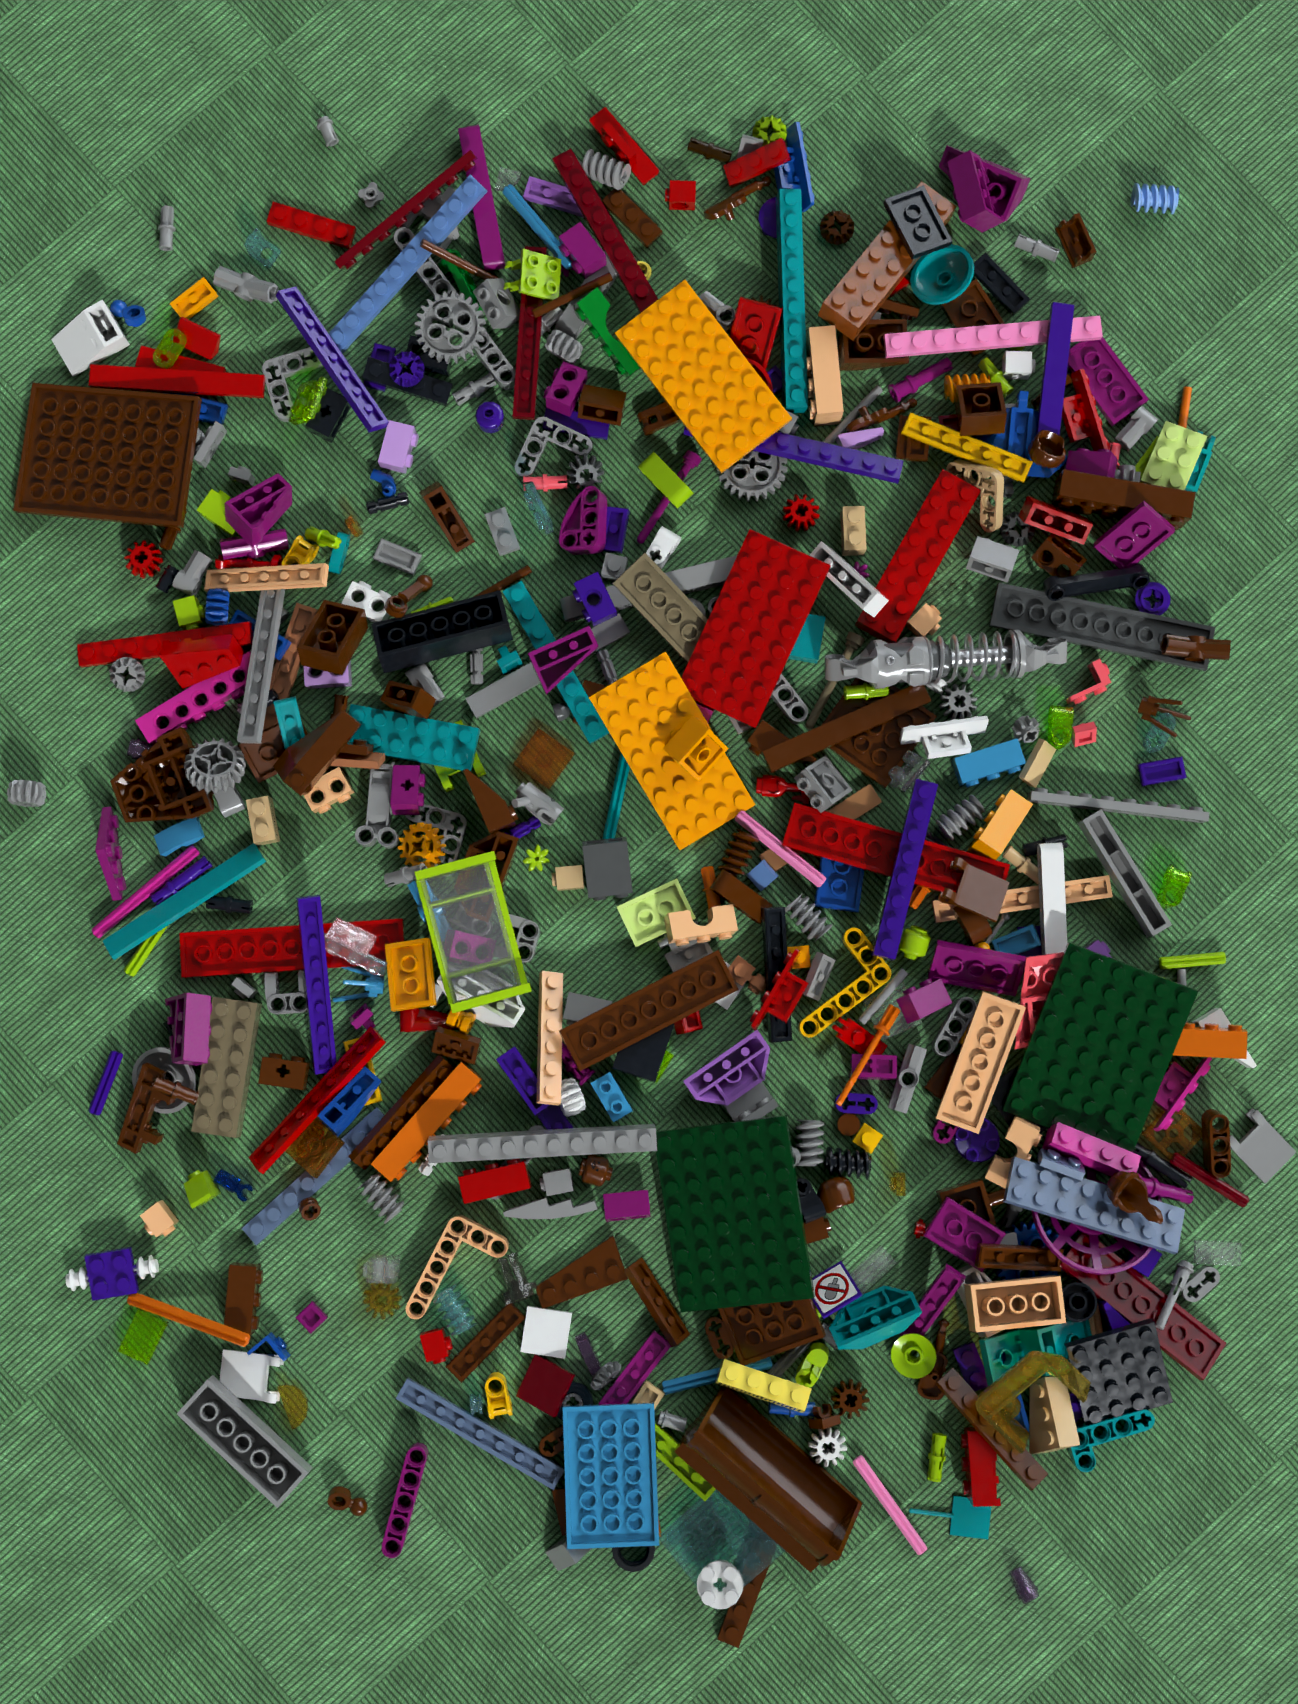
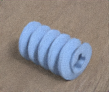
[1130,183,1179,214]

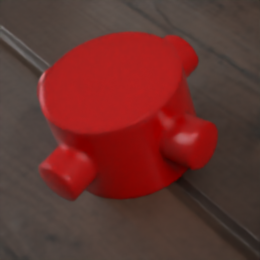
[913,1219,926,1239]

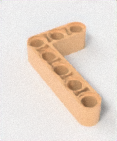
[405,1215,509,1319]

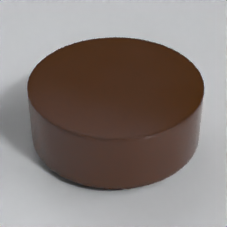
[837,1113,860,1136]

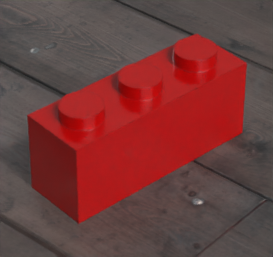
[1019,496,1093,545]
[458,1158,532,1204]

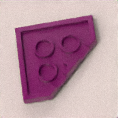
[95,806,126,901]

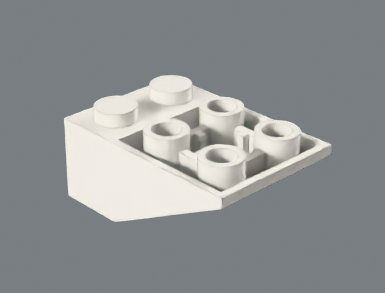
[51,300,130,377]

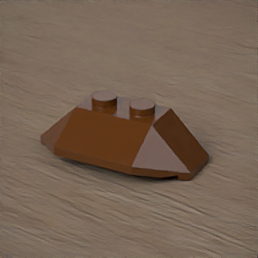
[454,831,519,923]

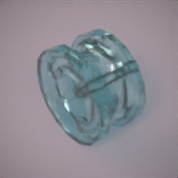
[470,1393,483,1415]

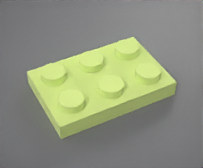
[1140,421,1207,490]
[617,878,696,947]

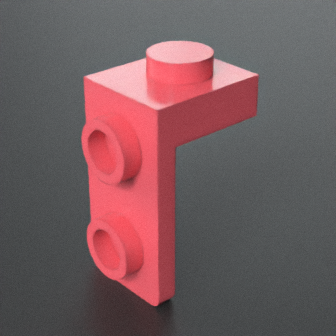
[1066,659,1112,705]

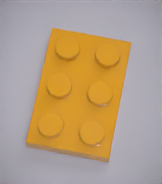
[385,937,437,1012]

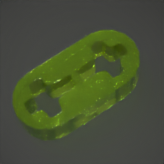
[153,329,187,369]

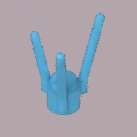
[332,967,384,1002]

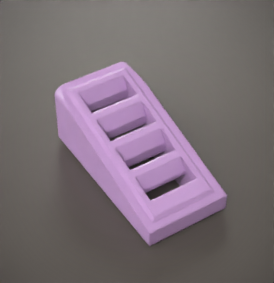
[836,427,884,450]

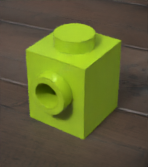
[173,595,206,630]

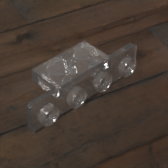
[324,917,387,977]

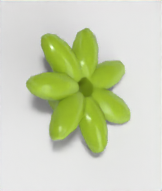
[522,844,550,871]

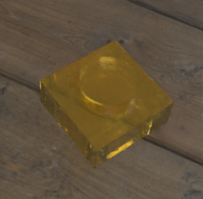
[890,1171,906,1196]

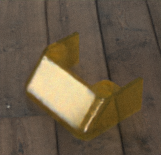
[976,1351,1091,1454]

